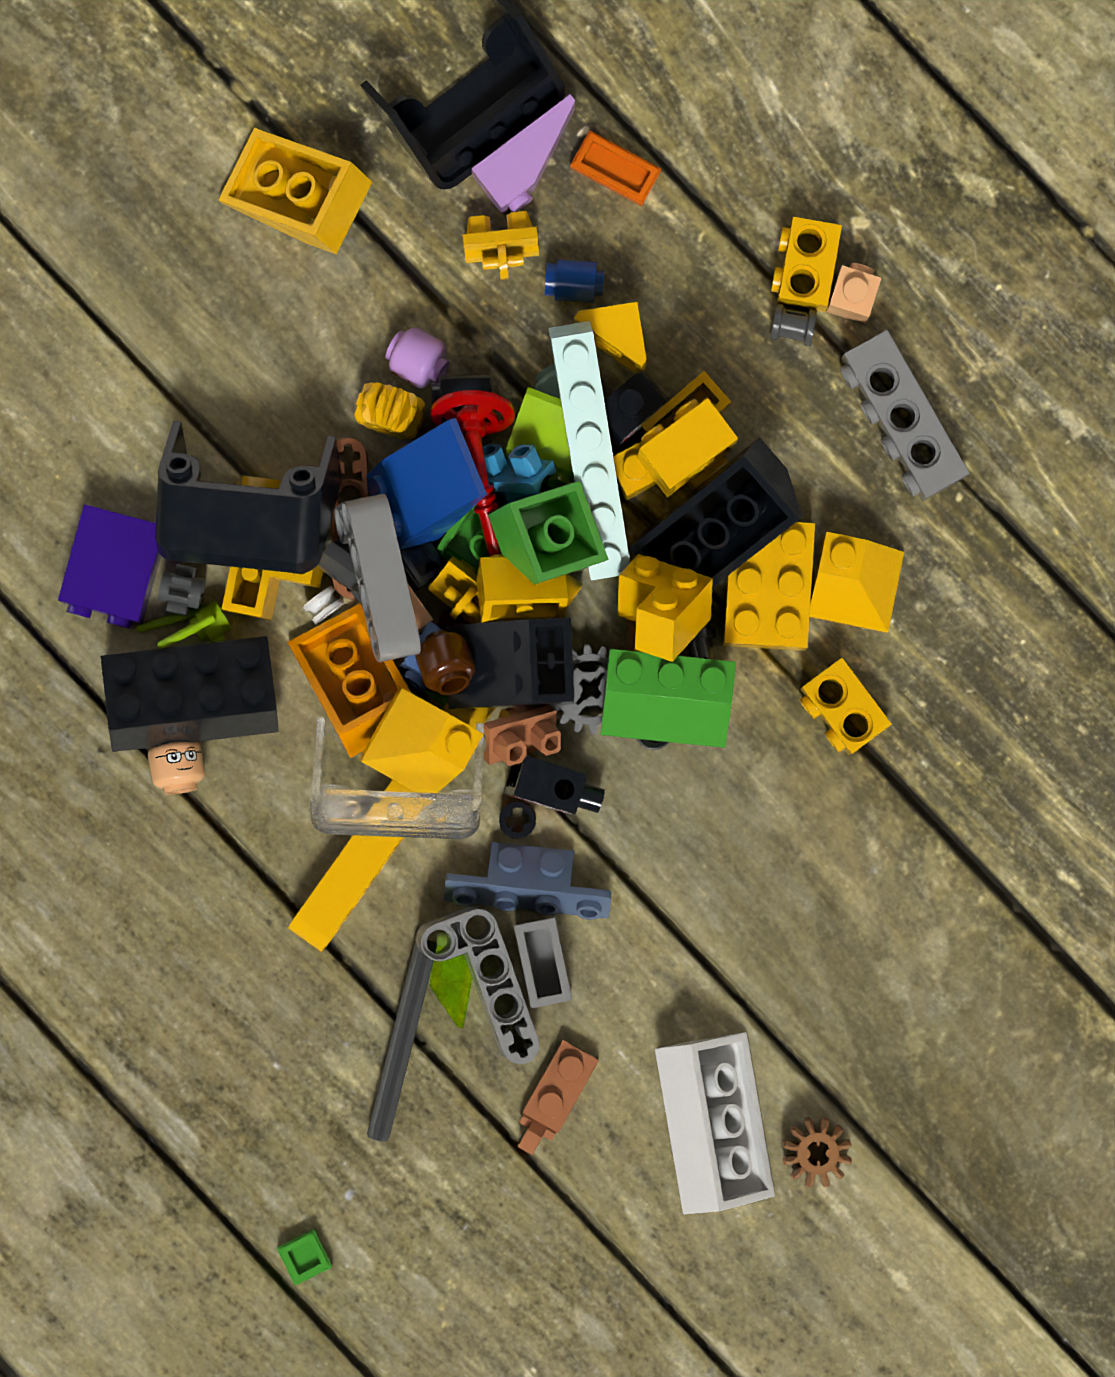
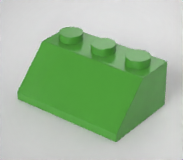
[600,649,736,748]

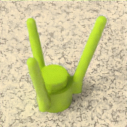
[136,600,231,649]

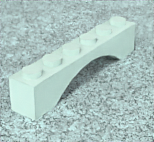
[548,321,630,581]

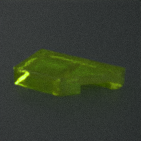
[429,945,473,1029]

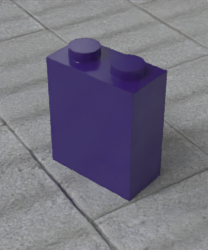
[58,504,161,629]

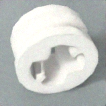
[303,586,345,624]

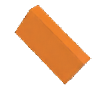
[570,130,662,207]

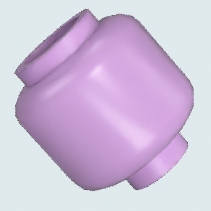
[385,327,450,389]

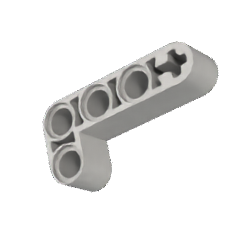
[335,494,421,662]
[416,906,539,1064]

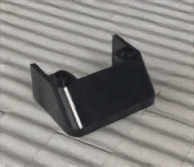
[360,0,565,190]
[155,421,342,573]

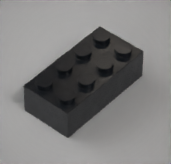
[100,636,279,752]

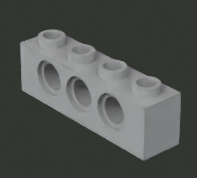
[839,330,970,502]

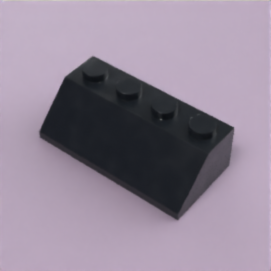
[629,437,802,588]

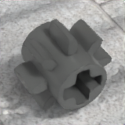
[158,563,206,616]

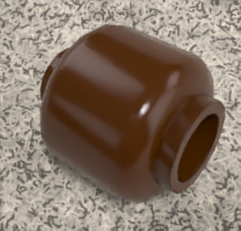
[415,630,475,695]

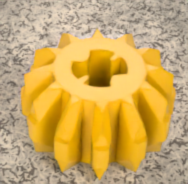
[354,382,426,439]

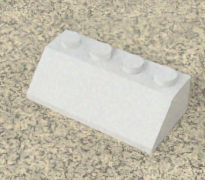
[655,1032,775,1214]

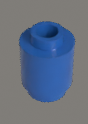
[545,259,604,304]

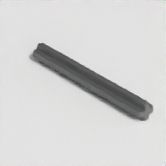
[367,940,437,1142]

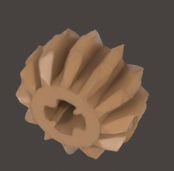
[782,1117,852,1188]

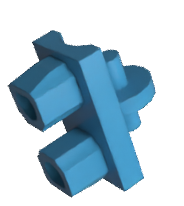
[483,444,556,504]

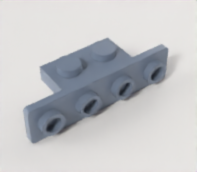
[444,842,612,920]

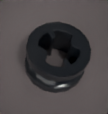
[499,801,536,839]

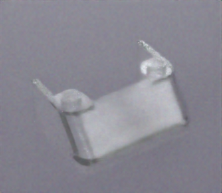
[310,717,485,839]

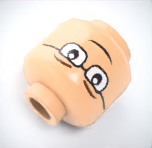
[148,741,205,795]

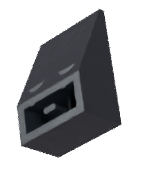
[445,617,574,709]

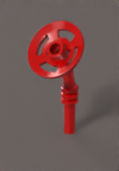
[431,390,515,557]

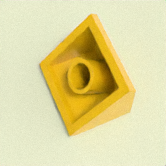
[574,302,647,374]

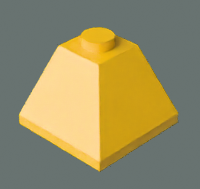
[810,532,904,633]
[359,687,484,800]

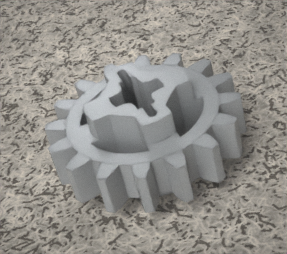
[551,644,608,735]

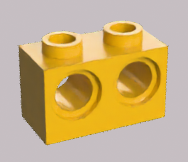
[771,217,842,312]
[799,658,892,755]

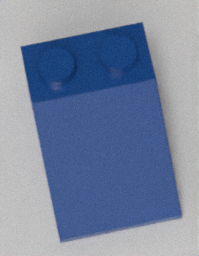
[366,418,487,550]

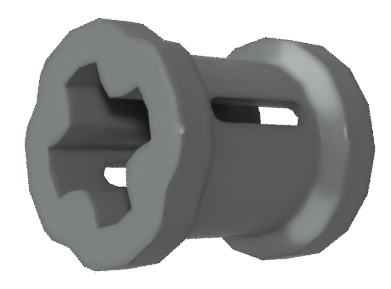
[770,303,817,346]

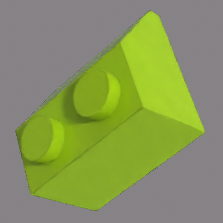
[504,387,574,489]

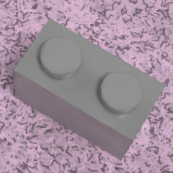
[514,917,572,1008]

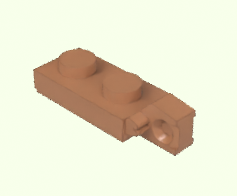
[518,1040,599,1155]

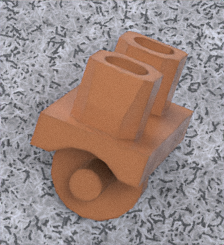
[483,705,561,766]

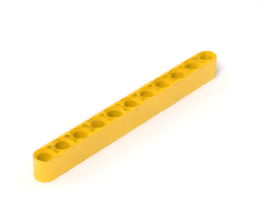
[288,574,583,953]

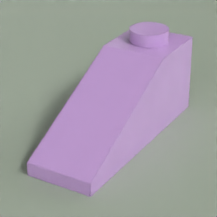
[472,94,575,215]

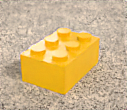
[722,522,815,651]

